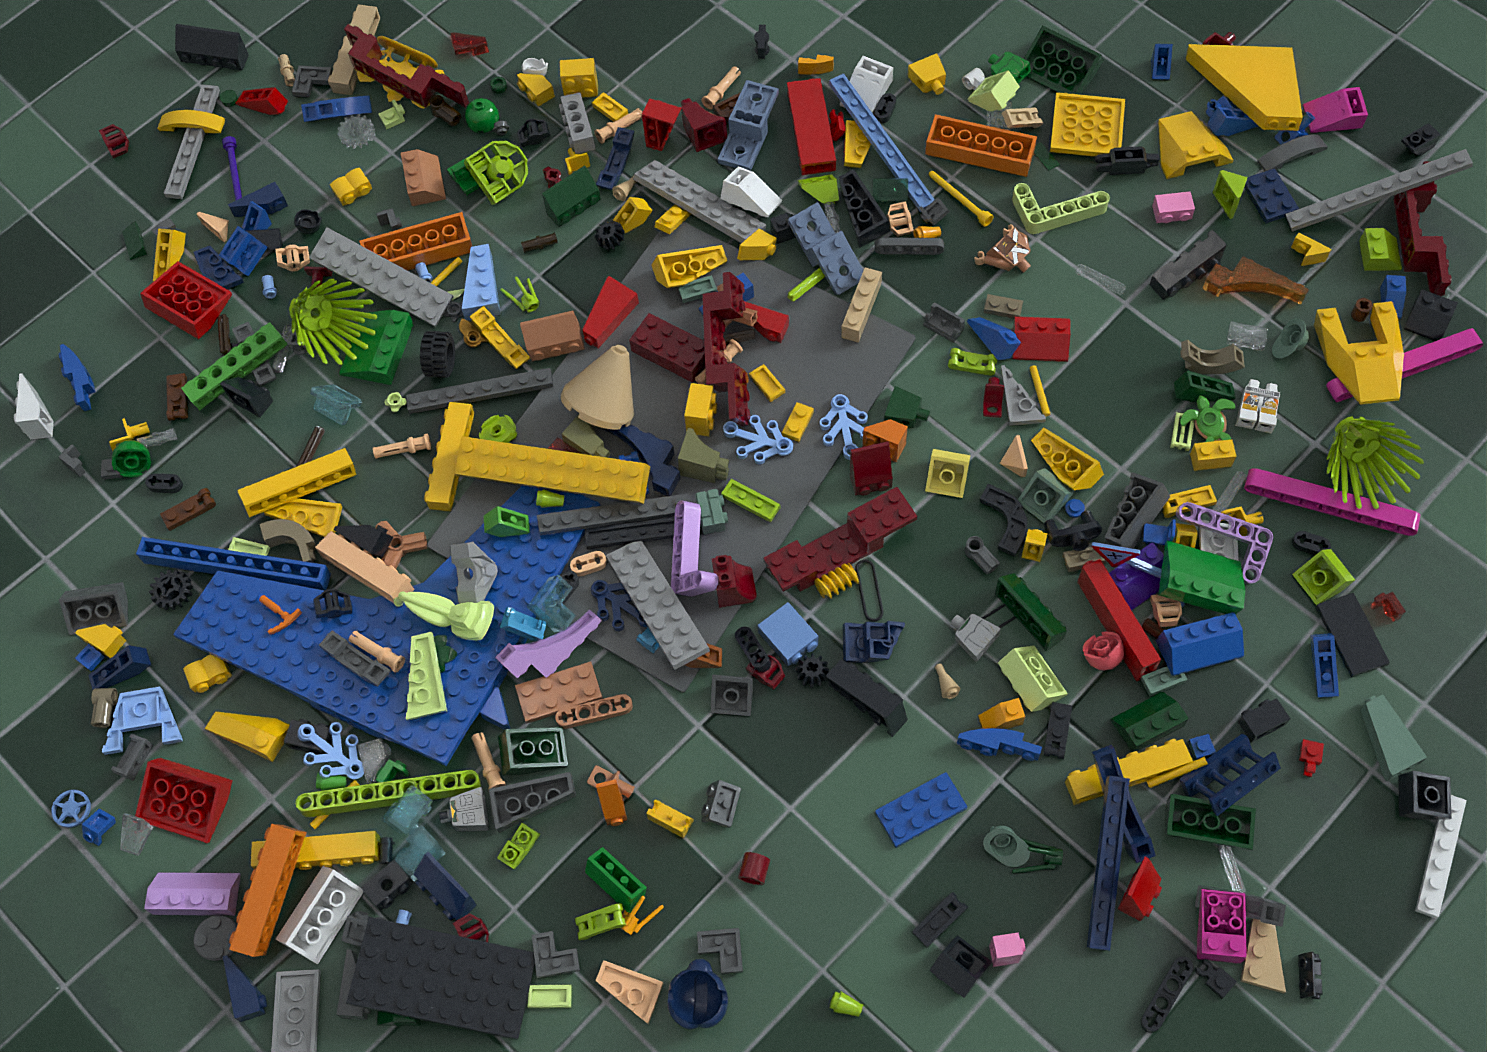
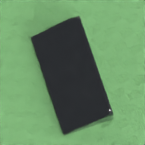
[245,228,283,250]

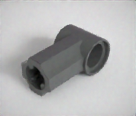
[964,536,1000,574]

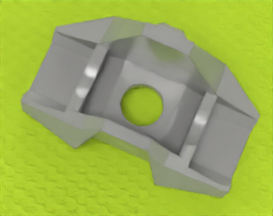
[450,541,498,604]

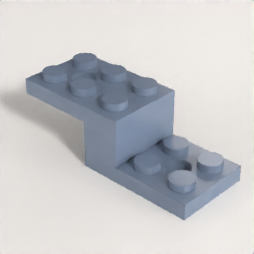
[718,80,779,171]
[787,202,864,296]

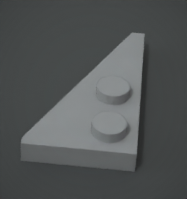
[1000,365,1046,426]

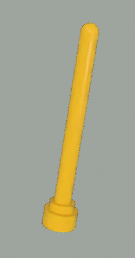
[929,171,994,227]

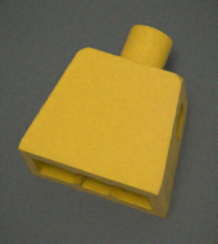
[908,53,946,95]

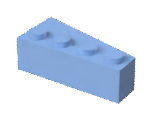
[462,244,501,320]

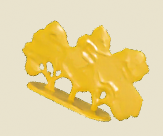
[356,36,444,109]

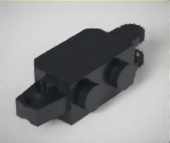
[1095,146,1159,175]

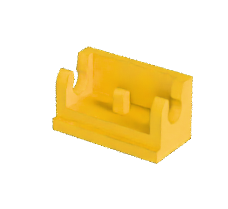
[646,799,694,838]

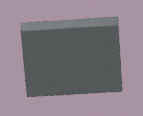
[711,675,754,716]

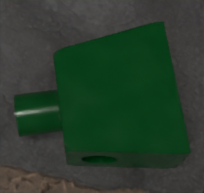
[884,386,930,428]

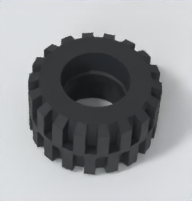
[420,331,455,378]

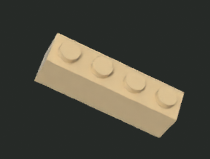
[841,267,882,343]

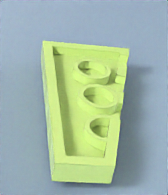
[406,632,447,720]

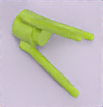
[500,277,540,313]

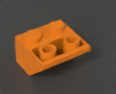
[863,419,908,462]

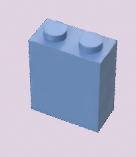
[757,602,818,666]

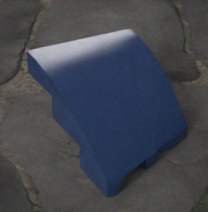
[843,621,905,663]

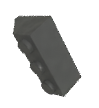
[59,582,128,635]

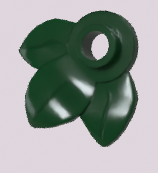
[434,635,457,673]

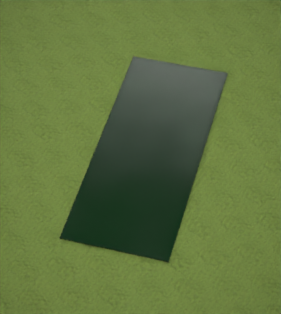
[1034,142,1060,171]

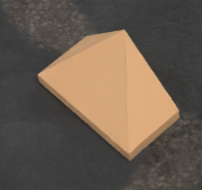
[197,212,229,243]
[1000,435,1028,477]

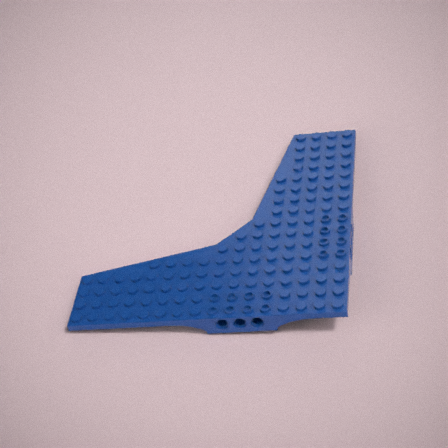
[173,486,600,766]

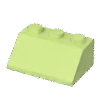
[998,645,1068,712]

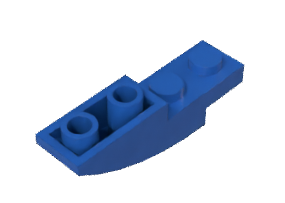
[301,96,372,122]
[59,344,96,411]
[957,728,1042,761]

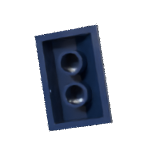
[413,852,477,921]

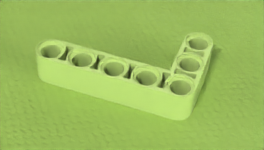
[1012,183,1110,234]

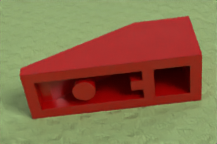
[236,87,288,115]
[744,301,789,343]

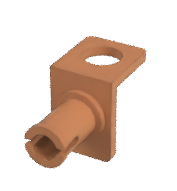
[587,765,635,798]

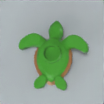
[1180,395,1235,442]

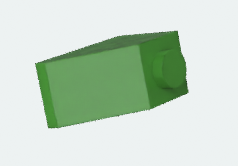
[483,506,530,537]

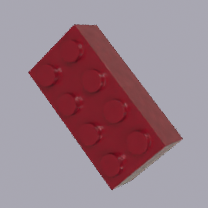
[629,313,705,383]

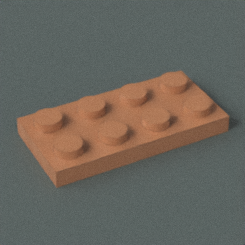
[515,662,603,724]

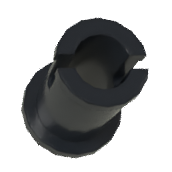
[378,837,395,864]

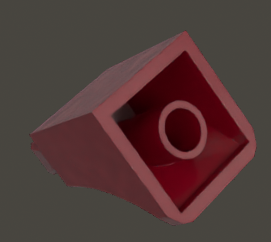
[681,98,727,152]
[711,555,757,608]

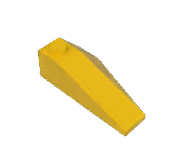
[651,245,728,288]

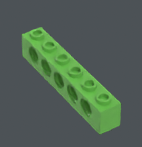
[181,322,288,410]

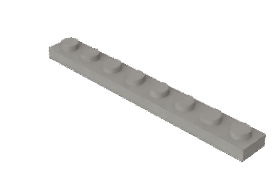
[164,85,220,199]

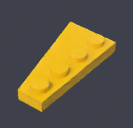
[264,499,342,537]

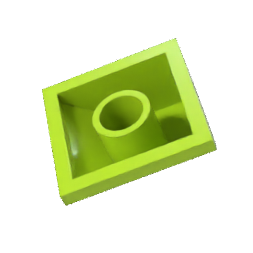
[798,174,839,205]

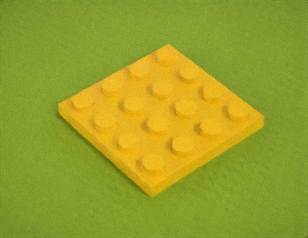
[1050,92,1125,156]

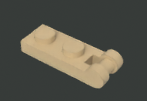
[1002,108,1043,128]

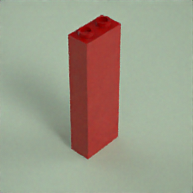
[787,78,836,175]
[1077,559,1161,682]

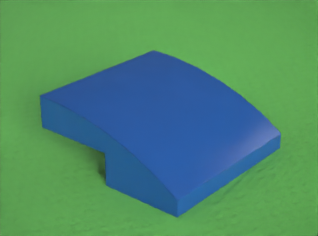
[219,226,268,276]

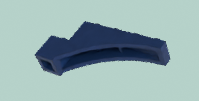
[605,424,681,496]
[1092,745,1156,863]

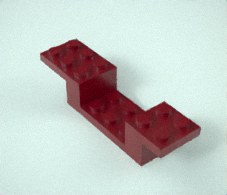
[344,24,469,108]
[1393,161,1452,296]
[702,272,750,426]
[763,487,918,592]

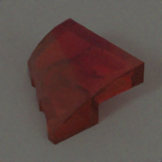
[451,32,489,56]

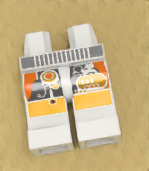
[1235,379,1280,433]

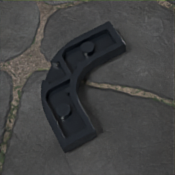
[979,484,1028,557]

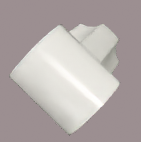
[962,68,985,90]

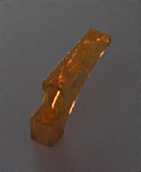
[1203,257,1309,304]

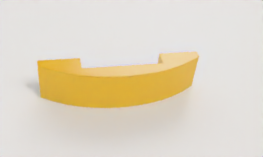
[157,110,225,133]
[470,306,530,369]

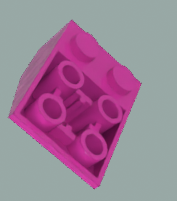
[1303,87,1368,133]
[1197,889,1246,964]

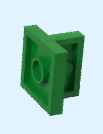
[447,155,490,196]

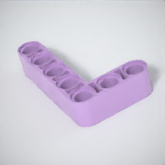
[671,500,718,597]
[1176,502,1273,584]

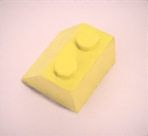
[925,449,970,498]

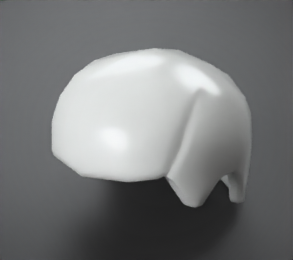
[522,58,548,76]

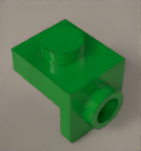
[376,759,410,783]

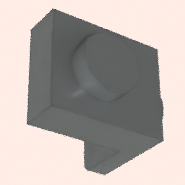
[919,198,950,225]
[376,208,402,231]

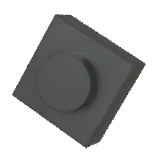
[101,459,122,480]

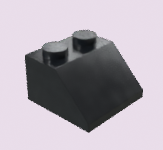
[1404,289,1458,341]
[220,377,273,418]
[1398,771,1452,820]
[929,935,992,998]

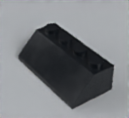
[175,24,249,70]

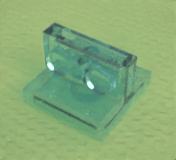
[310,384,362,425]

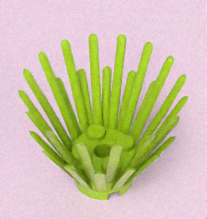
[289,279,377,365]
[1327,416,1424,509]

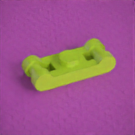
[948,348,998,376]
[575,904,626,940]

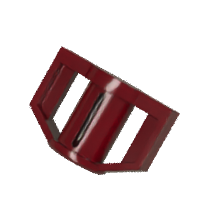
[99,124,129,159]
[543,166,561,189]
[745,655,785,690]
[453,913,489,942]

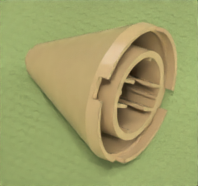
[561,345,634,429]

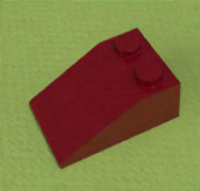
[850,442,893,496]

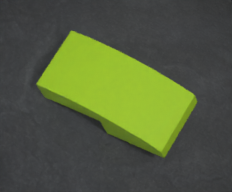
[497,823,540,869]

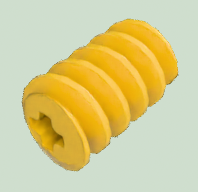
[814,563,859,599]

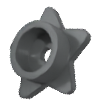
[443,302,464,322]

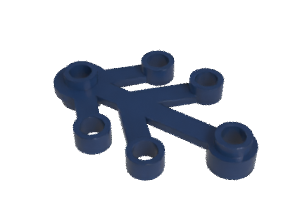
[590,580,648,632]

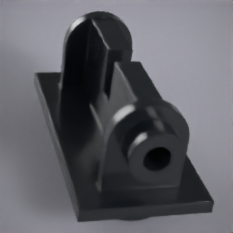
[1298,952,1323,1000]

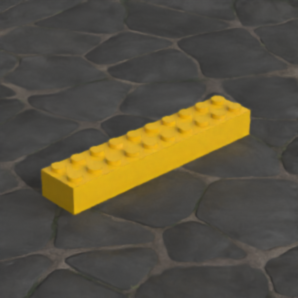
[455,436,650,504]

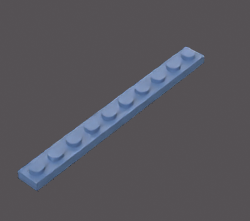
[829,74,935,212]

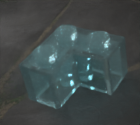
[527,575,576,632]
[381,786,433,835]
[394,825,446,882]

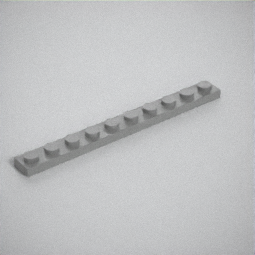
[1286,149,1473,232]

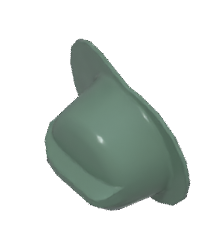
[1272,318,1309,359]
[983,825,1030,867]

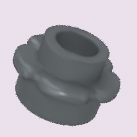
[493,121,510,135]

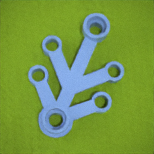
[820,394,868,460]
[723,415,793,465]
[297,722,365,780]

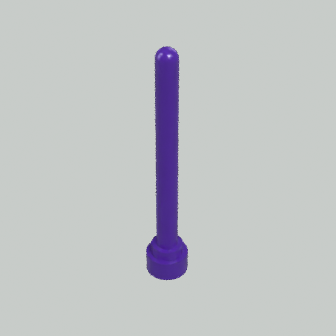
[222,136,242,201]

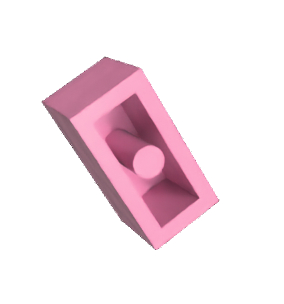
[1152,191,1195,223]
[989,932,1026,967]

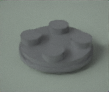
[194,915,237,961]

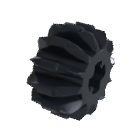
[595,220,625,251]
[795,653,829,688]

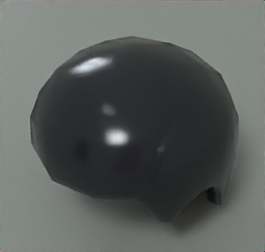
[294,209,322,234]

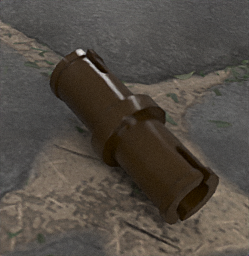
[521,232,558,253]

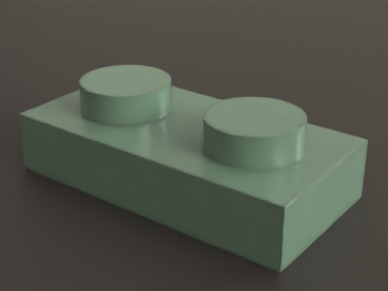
[678,275,717,303]
[1141,666,1188,696]

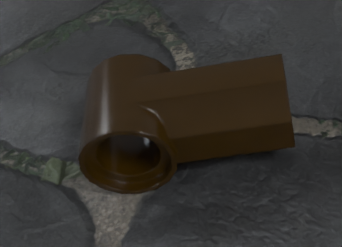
[429,95,462,126]

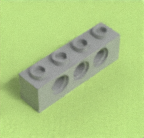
[559,92,596,154]

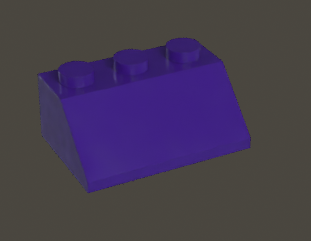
[1109,542,1164,611]

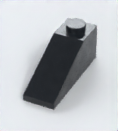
[334,525,393,557]

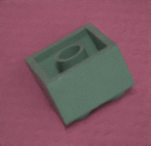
[1018,468,1074,523]

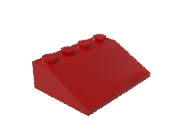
[140,261,232,339]
[134,758,233,843]

